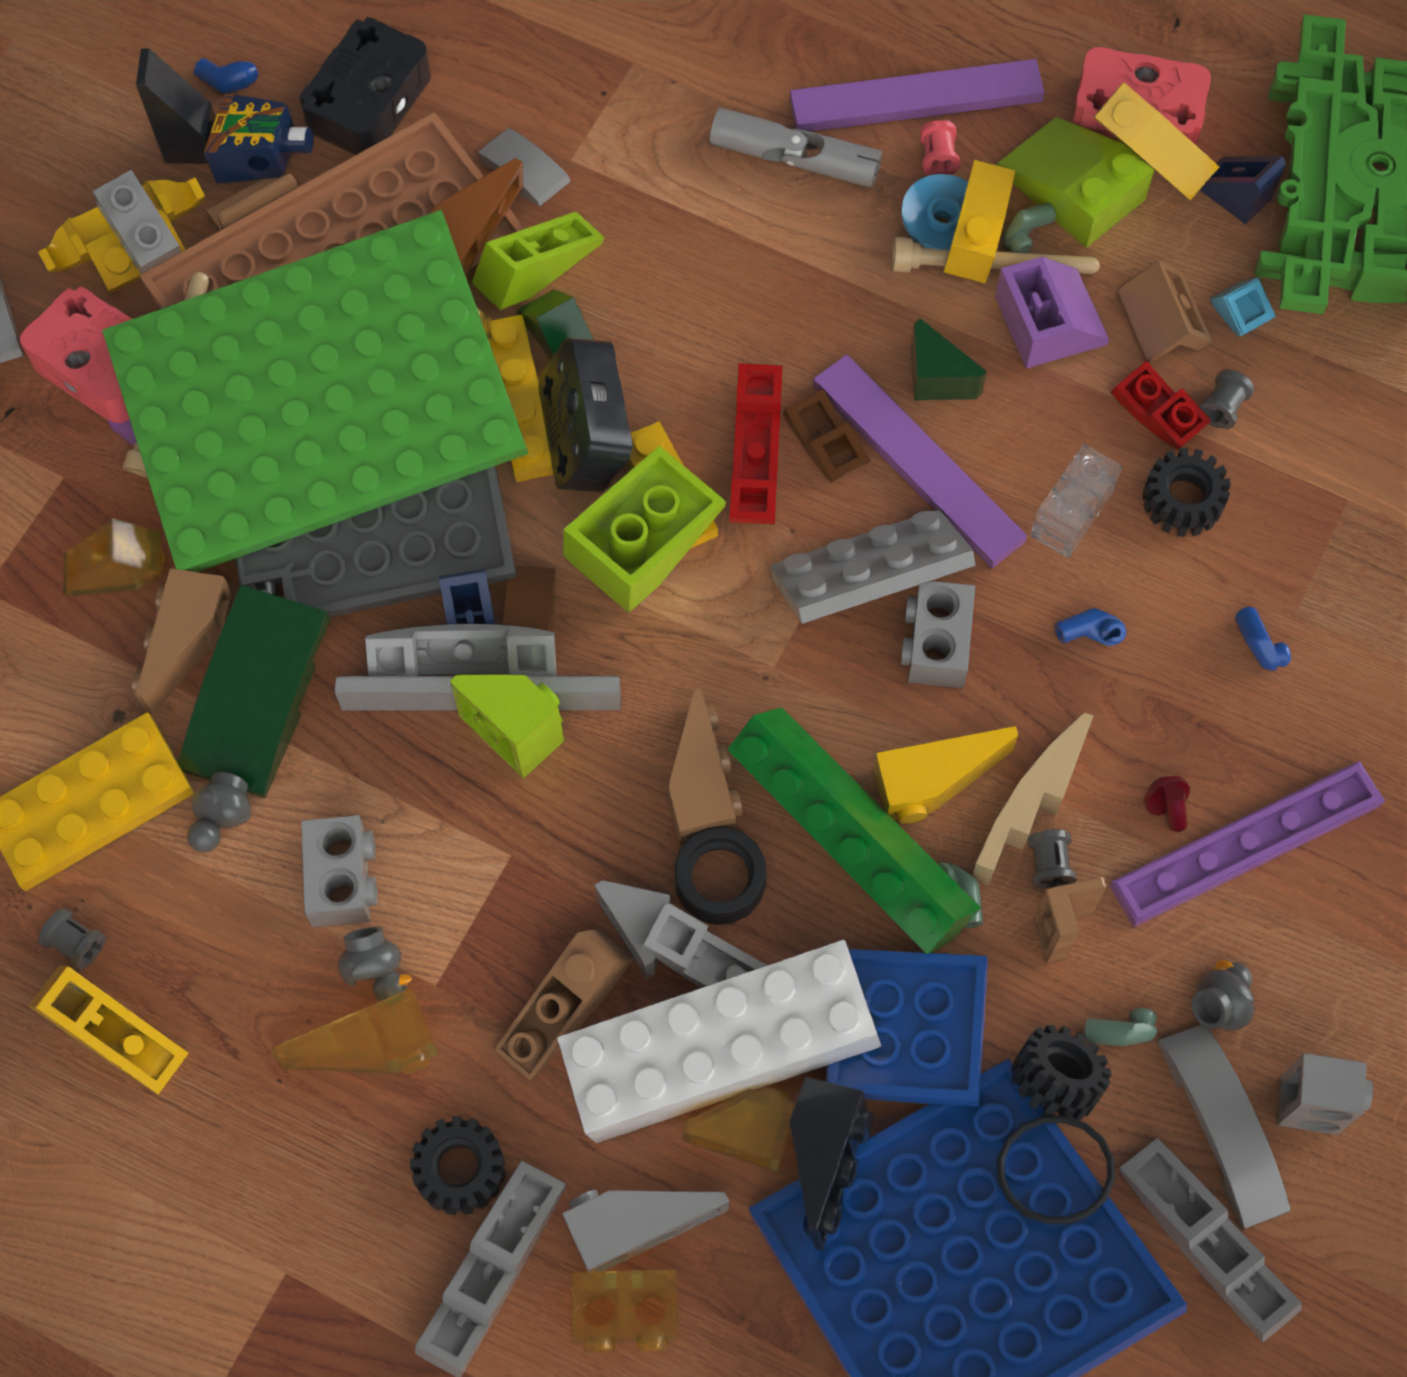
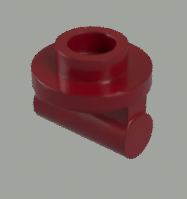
[1144,776,1190,832]

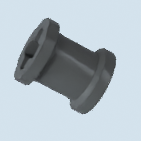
[1199,369,1255,429]
[1027,829,1077,889]
[38,907,106,971]

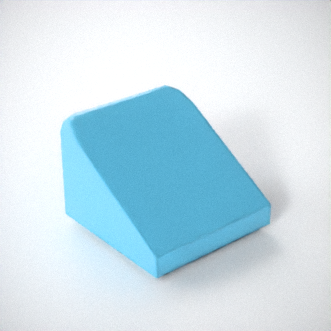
[1210,277,1276,337]

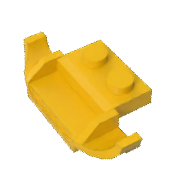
[38,177,205,294]

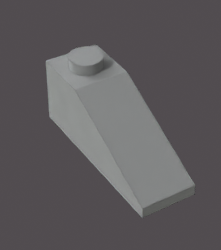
[562,1190,729,1278]

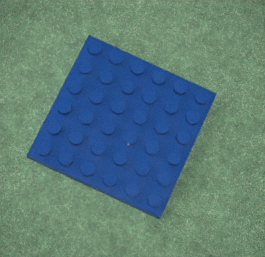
[748,1058,1187,1377]

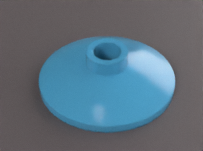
[901,174,968,250]

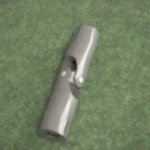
[710,107,883,188]

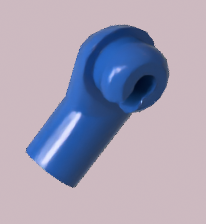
[1235,607,1291,671]

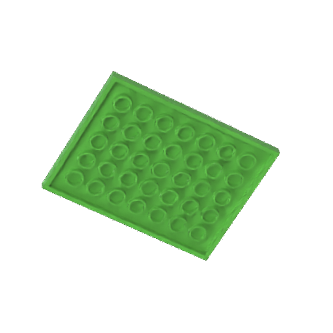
[102,210,529,572]

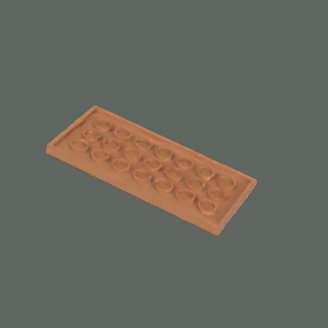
[139,112,525,309]

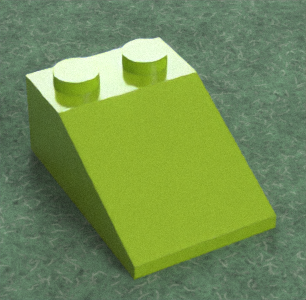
[996,117,1154,248]
[563,446,726,613]

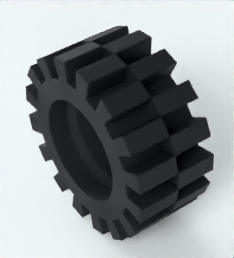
[1142,448,1231,537]
[1011,1025,1111,1120]
[410,1116,505,1215]

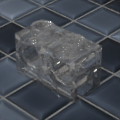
[1030,444,1123,558]

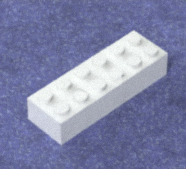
[557,939,882,1144]

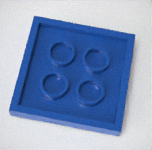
[826,949,989,1107]

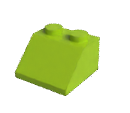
[450,675,564,779]

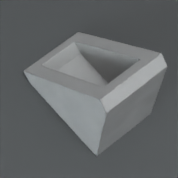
[594,880,671,979]

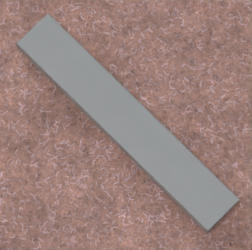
[335,676,621,711]

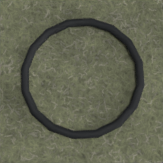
[997,1115,1115,1224]

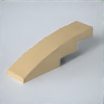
[972,712,1093,886]

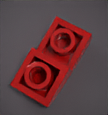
[1110,361,1211,450]

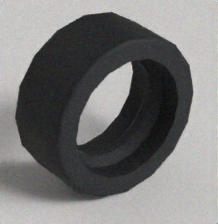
[674,827,766,925]

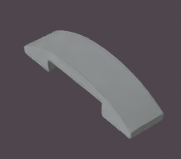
[365,624,557,676]
[642,902,767,988]
[1158,1024,1291,1230]

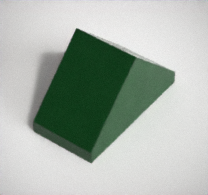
[517,289,593,360]
[911,318,987,400]

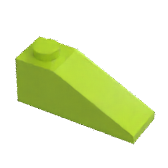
[471,211,605,310]

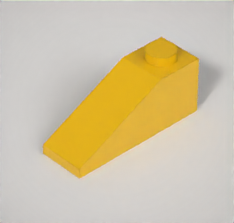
[1093,82,1219,200]
[944,160,1015,284]
[873,726,1018,824]
[28,965,189,1095]

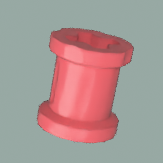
[920,120,961,176]

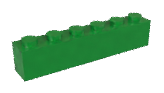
[727,707,981,954]

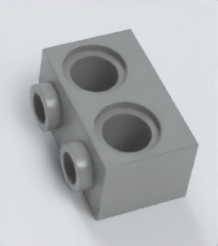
[93,170,181,275]
[901,581,975,689]
[301,815,378,928]
[1277,1053,1373,1135]

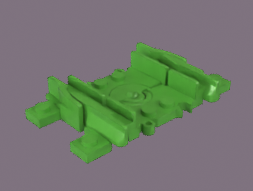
[1254,14,1407,314]

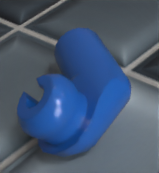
[194,58,258,94]
[1054,608,1127,646]

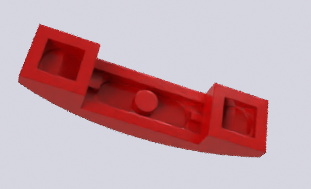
[729,363,783,525]

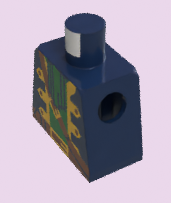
[204,94,313,183]

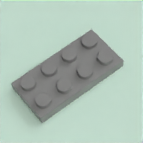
[770,509,976,624]

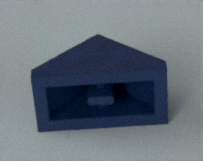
[1200,156,1286,225]
[439,569,496,625]

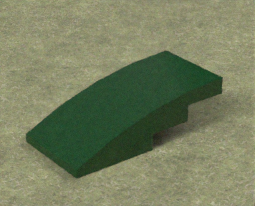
[178,585,331,798]

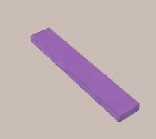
[790,59,1045,132]
[813,354,1027,568]
[1110,761,1385,928]

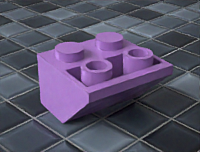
[995,257,1109,369]

